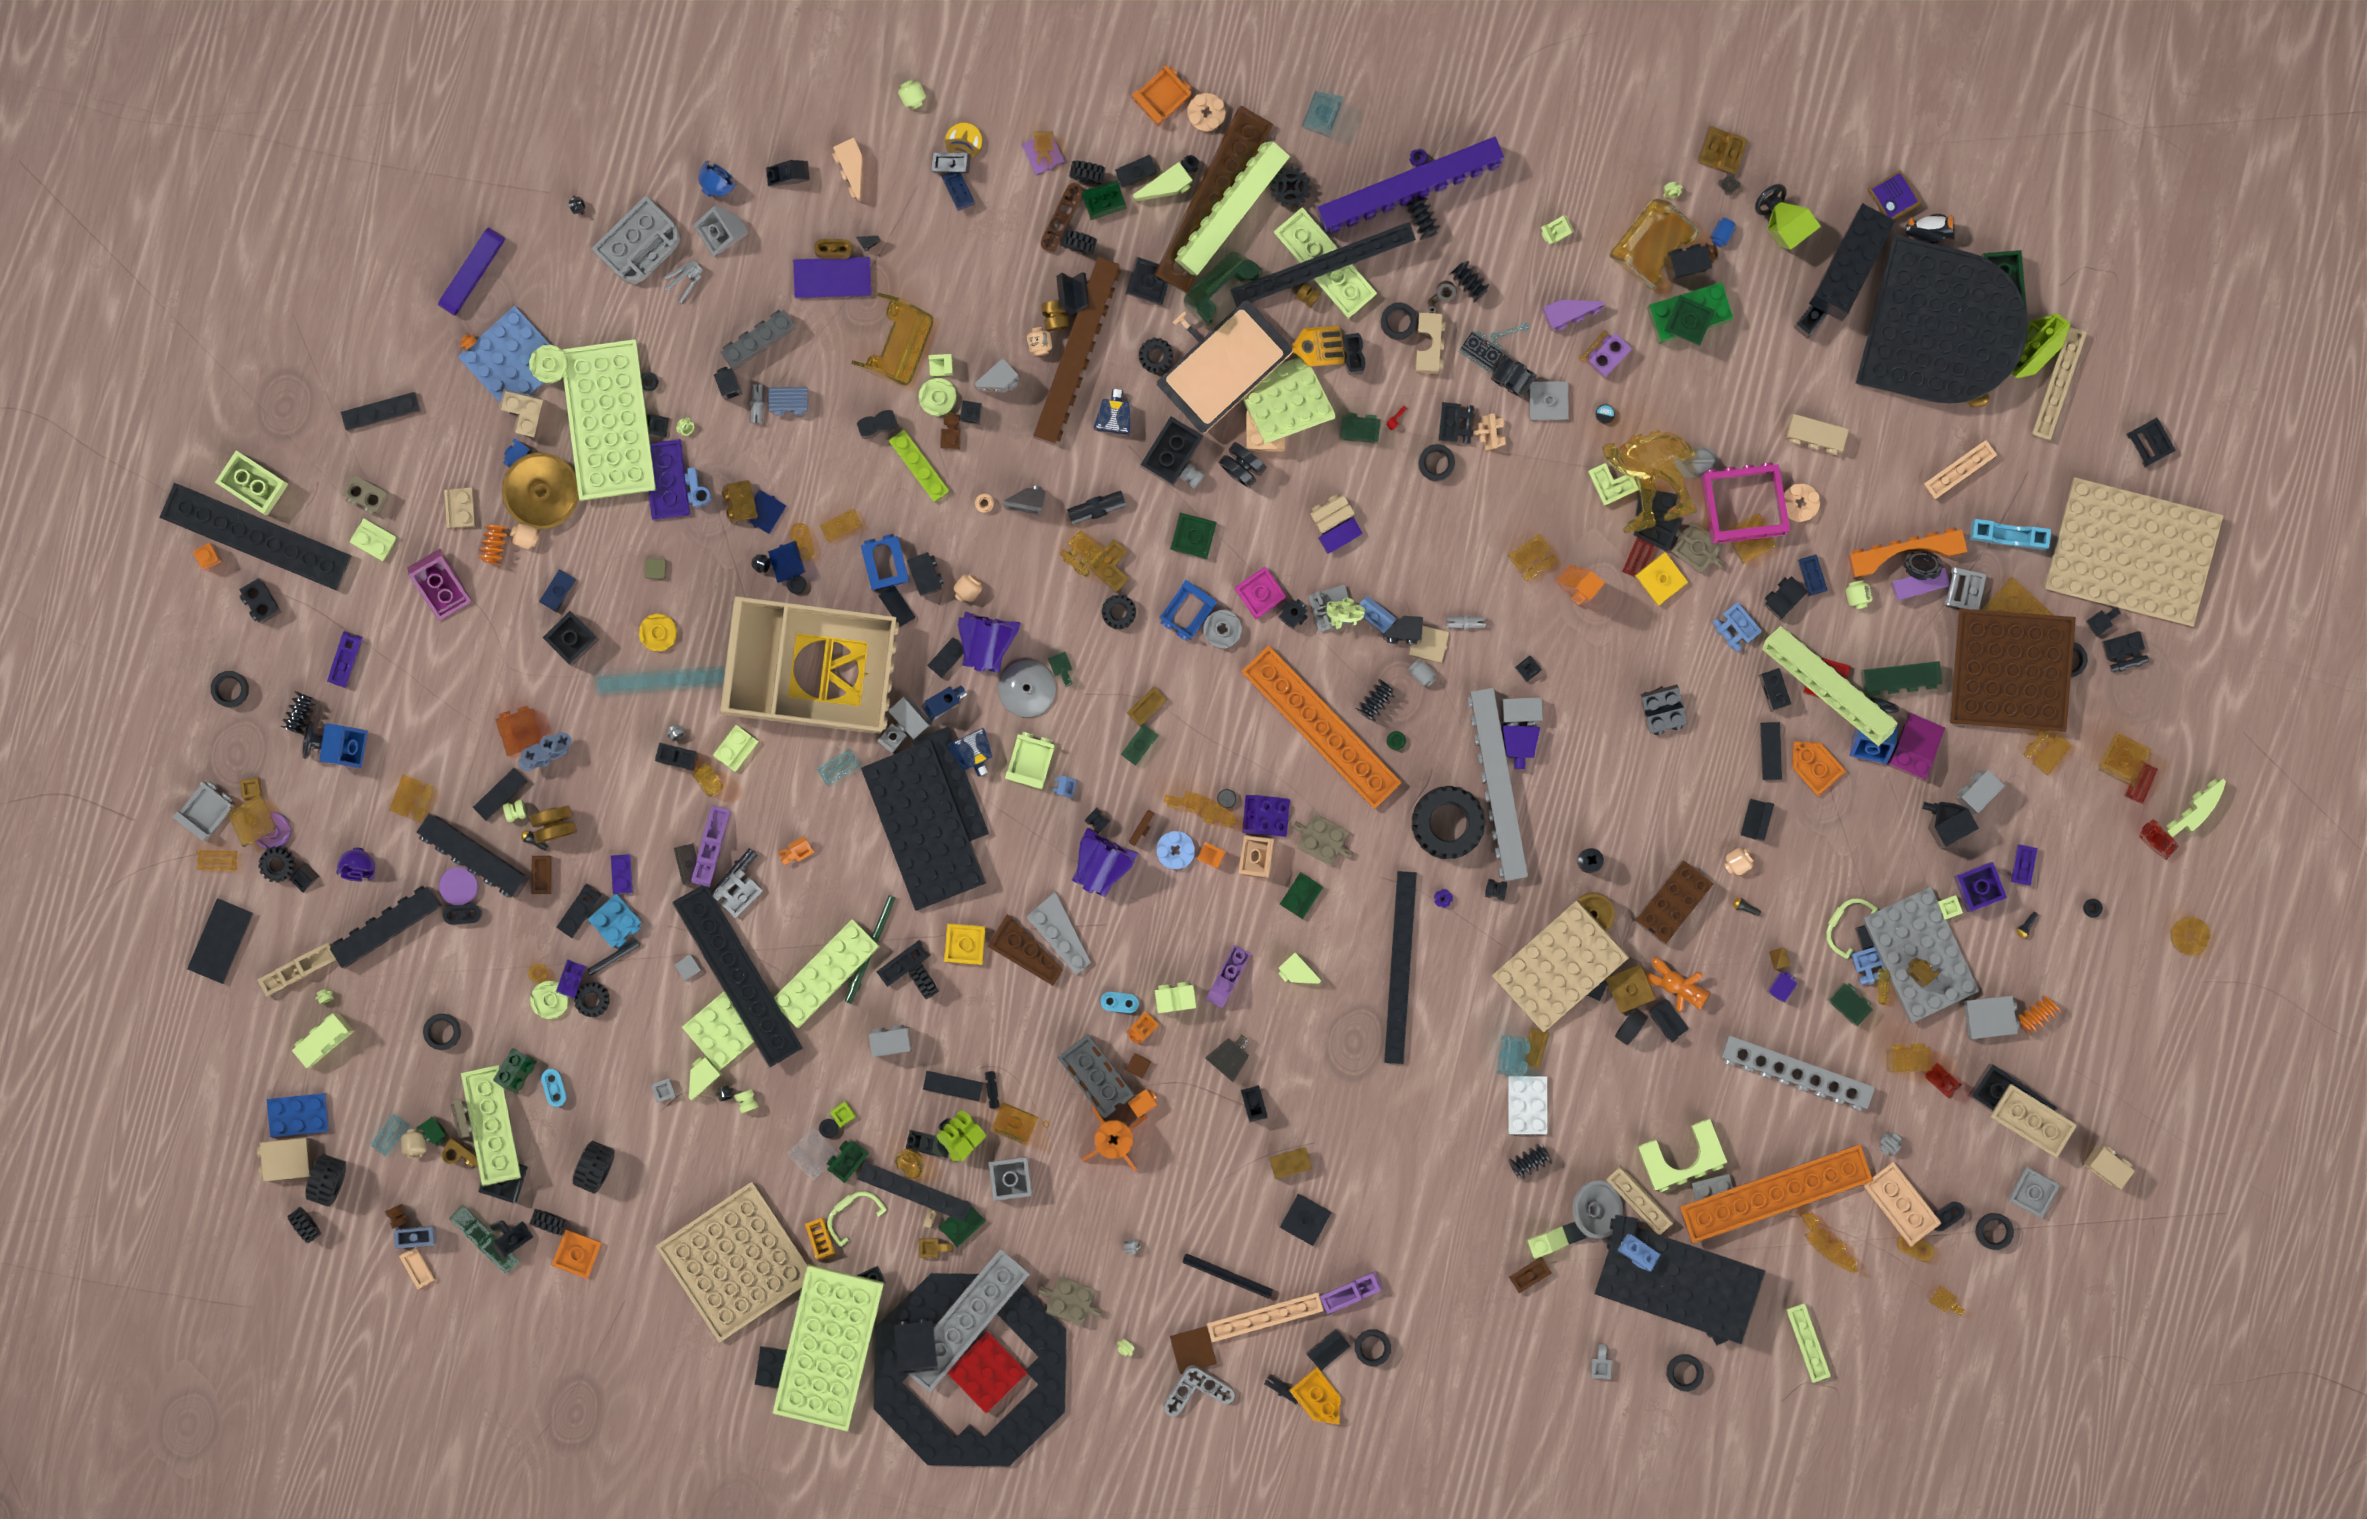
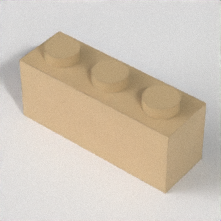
[1785,414,1849,455]

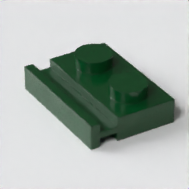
[1279,872,1323,920]
[939,1201,986,1247]

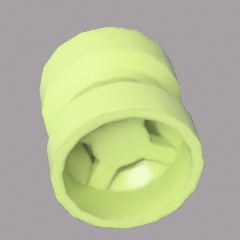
[503,799,527,823]
[734,1089,759,1114]

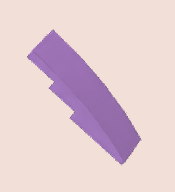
[691,805,731,887]

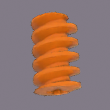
[478,524,509,566]
[2017,995,2061,1036]

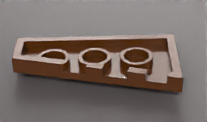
[987,914,1063,986]

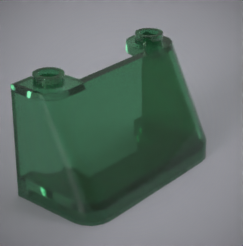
[1183,252,1262,329]

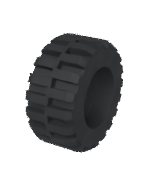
[1411,786,1486,859]

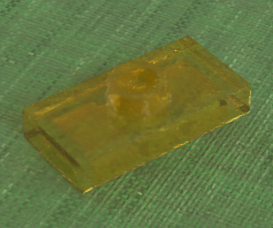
[819,508,862,543]

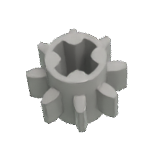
[1878,1132,1902,1155]

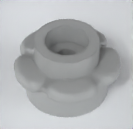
[667,724,685,742]
[1122,1238,1141,1254]

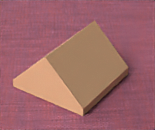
[1238,836,1274,878]

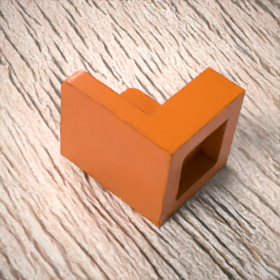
[1197,842,1226,869]

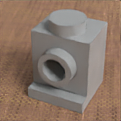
[877,723,907,753]

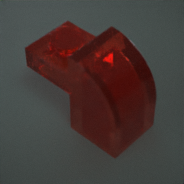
[2139,819,2179,860]

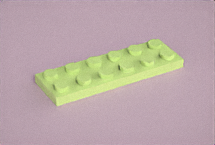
[1273,207,1377,319]
[774,919,880,1028]
[461,1065,521,1186]

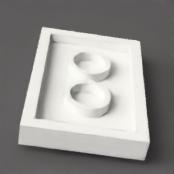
[1508,1076,1547,1134]

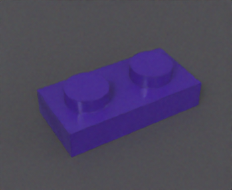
[2011,844,2038,886]
[611,854,633,894]

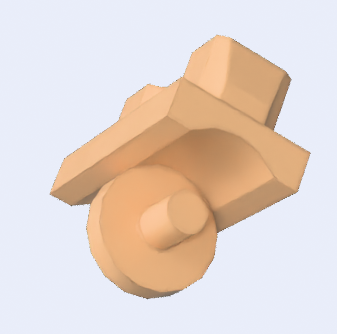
[1474,414,1506,451]

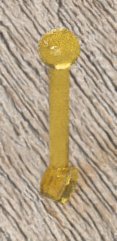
[1578,330,1607,362]

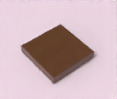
[1170,1326,1217,1374]

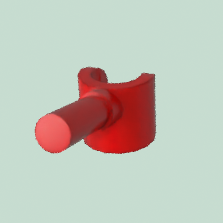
[1386,405,1407,431]

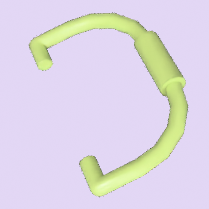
[1826,898,1878,959]
[827,1191,887,1247]

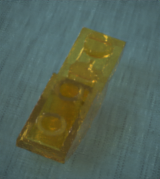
[1164,791,1238,828]
[1800,1211,1858,1273]

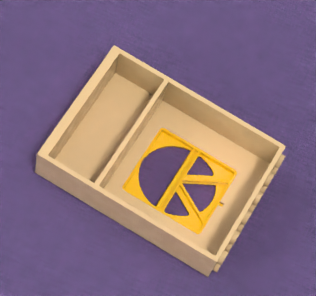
[720,596,899,734]

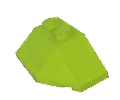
[2011,313,2071,378]

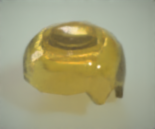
[895,1149,924,1179]

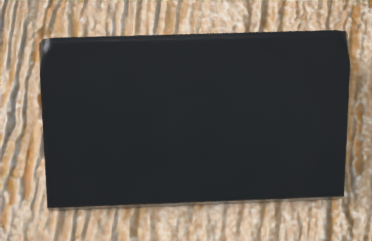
[878,586,916,628]

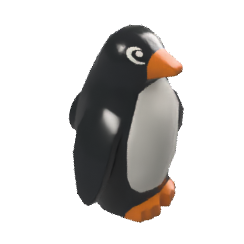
[1905,214,1955,244]

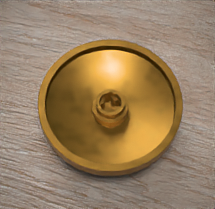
[502,452,579,529]

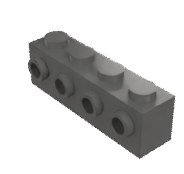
[721,310,796,371]

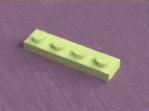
[1786,1303,1831,1383]

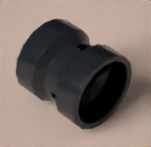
[1084,807,1111,834]
[1485,879,1508,901]

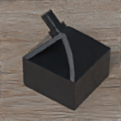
[1922,802,1979,848]

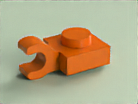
[777,836,814,865]

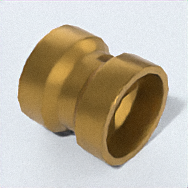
[1295,282,1321,308]

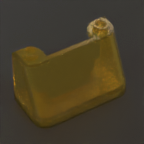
[1610,199,1701,290]

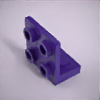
[1242,795,1290,837]

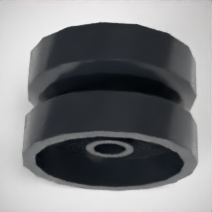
[1218,442,1267,489]

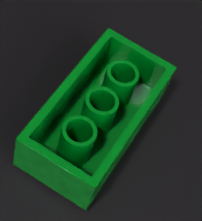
[1647,282,1734,344]

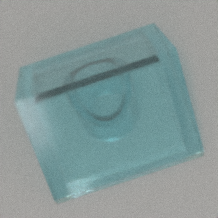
[1302,91,1344,137]

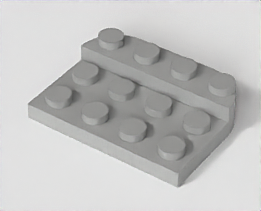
[591,195,681,285]

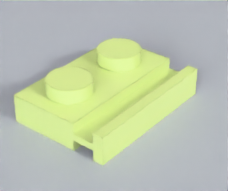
[350,518,397,562]
[713,725,759,772]

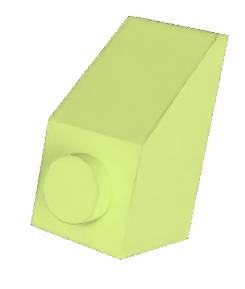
[1278,953,1321,984]
[689,1057,722,1100]
[1526,1226,1569,1259]

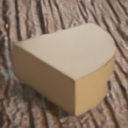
[923,1208,937,1228]

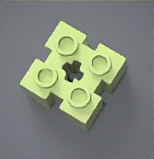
[1155,982,1196,1013]

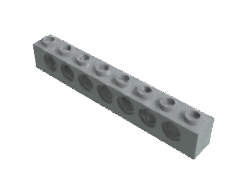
[1720,1035,1875,1111]

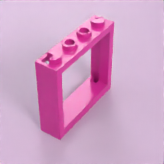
[1701,462,1790,544]

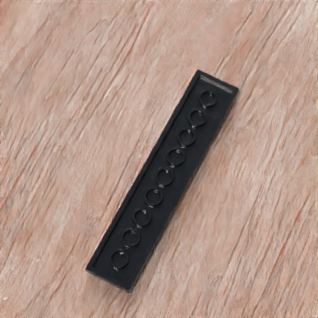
[159,483,352,591]
[672,885,803,1068]

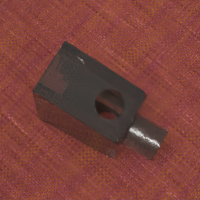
[1205,1035,1251,1082]

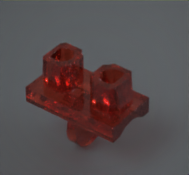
[1925,1063,1962,1099]

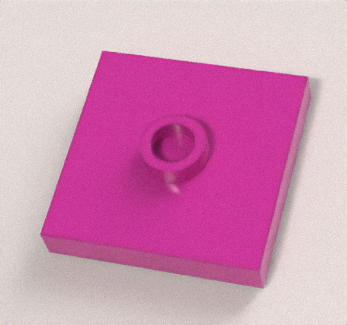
[1234,566,1287,620]

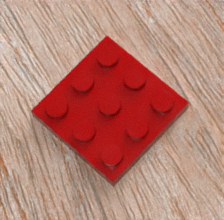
[947,1331,1027,1414]

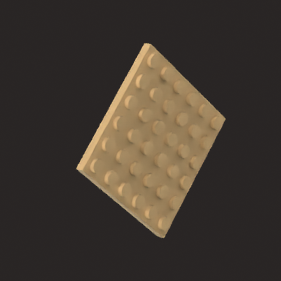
[655,1181,808,1343]

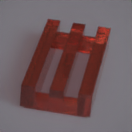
[1622,537,1654,578]
[2124,761,2158,804]

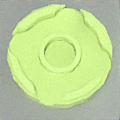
[529,345,568,383]
[918,378,957,416]
[530,981,569,1019]

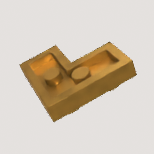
[1088,539,1129,593]

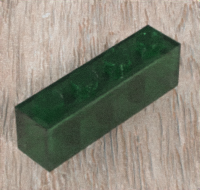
[1861,661,1942,697]

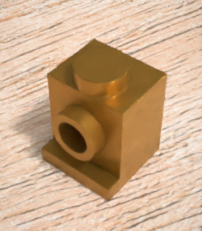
[1905,957,1940,987]

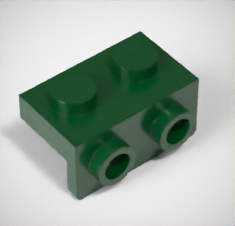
[1082,181,1127,220]
[493,1048,537,1094]
[826,1139,869,1183]

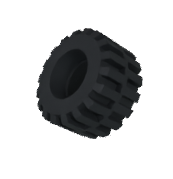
[573,1140,615,1194]
[305,1154,346,1207]

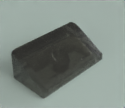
[674,843,697,885]

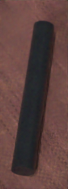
[587,940,640,976]

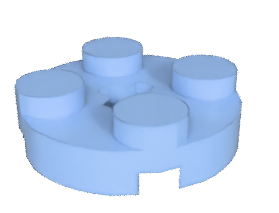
[1156,831,1195,869]

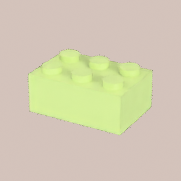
[215,450,288,516]

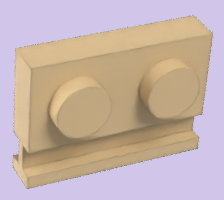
[444,488,475,528]

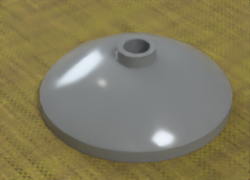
[998,660,1056,718]
[1573,1180,1623,1239]

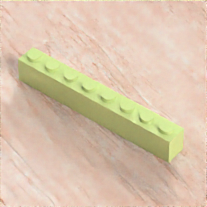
[1175,142,1290,275]
[1762,626,1897,746]

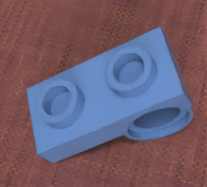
[685,467,712,508]
[1618,1234,1660,1271]

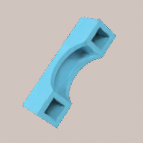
[1969,519,2051,550]

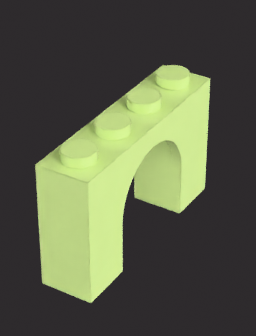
[1636,1119,1727,1192]

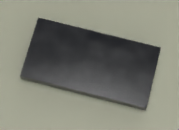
[187,898,254,984]

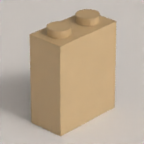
[257,1138,312,1181]

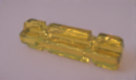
[1878,968,1890,1005]

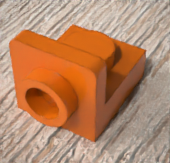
[1126,1012,1159,1045]

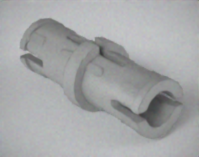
[749,384,764,424]
[1446,615,1485,630]

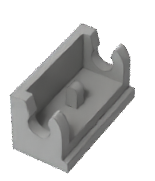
[888,696,932,739]

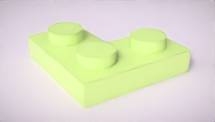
[1588,463,1639,506]

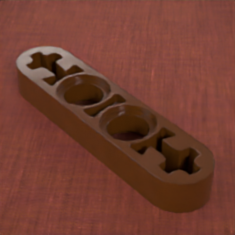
[1041,183,1083,253]

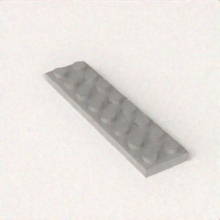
[908,1248,1030,1392]

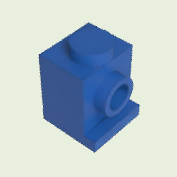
[503,438,532,467]

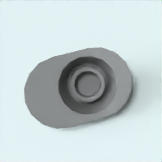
[1672,447,1719,478]

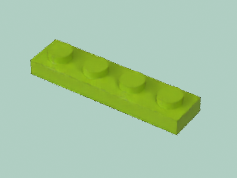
[889,430,949,502]

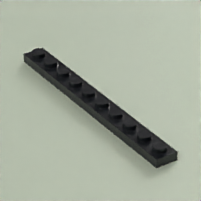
[1230,222,1416,307]
[1384,871,1417,1064]

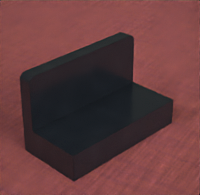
[1056,272,1089,315]
[1740,799,1774,841]
[1647,999,1688,1043]
[1306,1328,1350,1370]

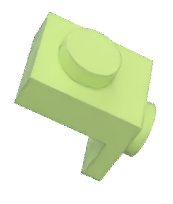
[1541,215,1574,244]

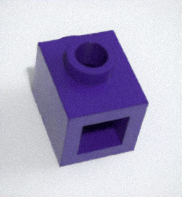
[1767,972,1797,1003]

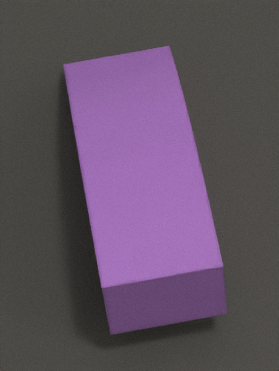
[1891,568,1950,601]
[1320,1271,1383,1314]

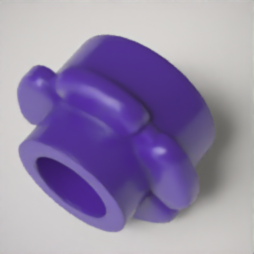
[1409,149,1428,167]
[1434,889,1453,908]

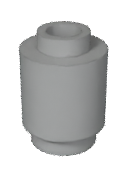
[1408,659,1436,687]

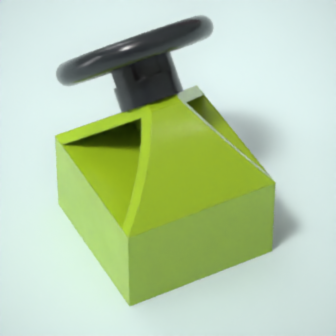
[1755,184,1821,250]

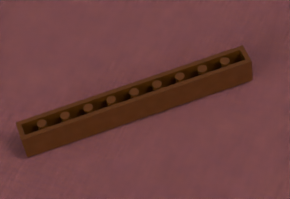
[1033,257,1122,445]

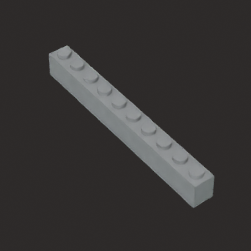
[1467,688,1528,881]

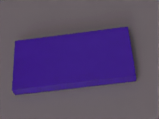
[793,257,871,298]
[648,439,690,520]

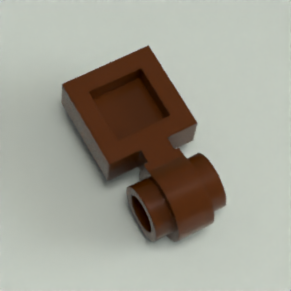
[940,412,961,450]

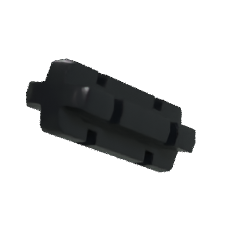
[985,1071,1000,1109]

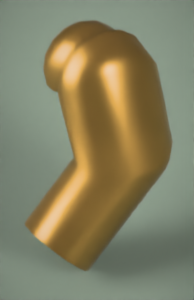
[1966,394,1990,408]

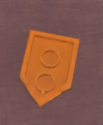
[1792,741,1846,796]

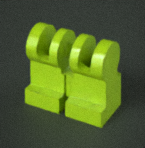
[937,1110,987,1161]

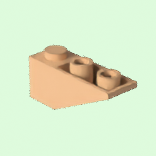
[832,138,863,202]

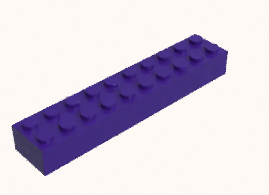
[1316,136,1504,235]

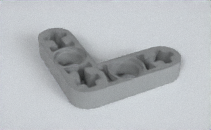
[1164,1365,1235,1416]

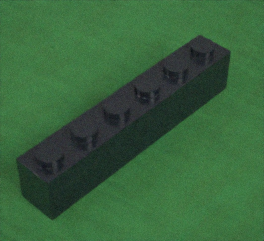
[330,886,442,968]

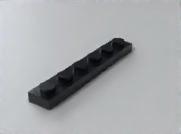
[857,1162,972,1222]

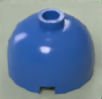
[698,161,737,197]

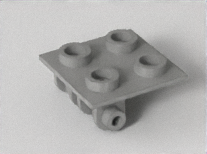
[1308,585,1351,632]

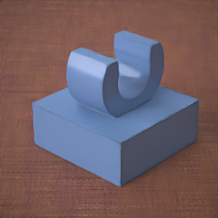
[1052,776,1077,798]

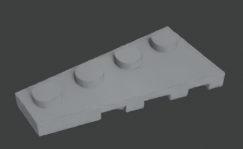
[1026,892,1091,975]

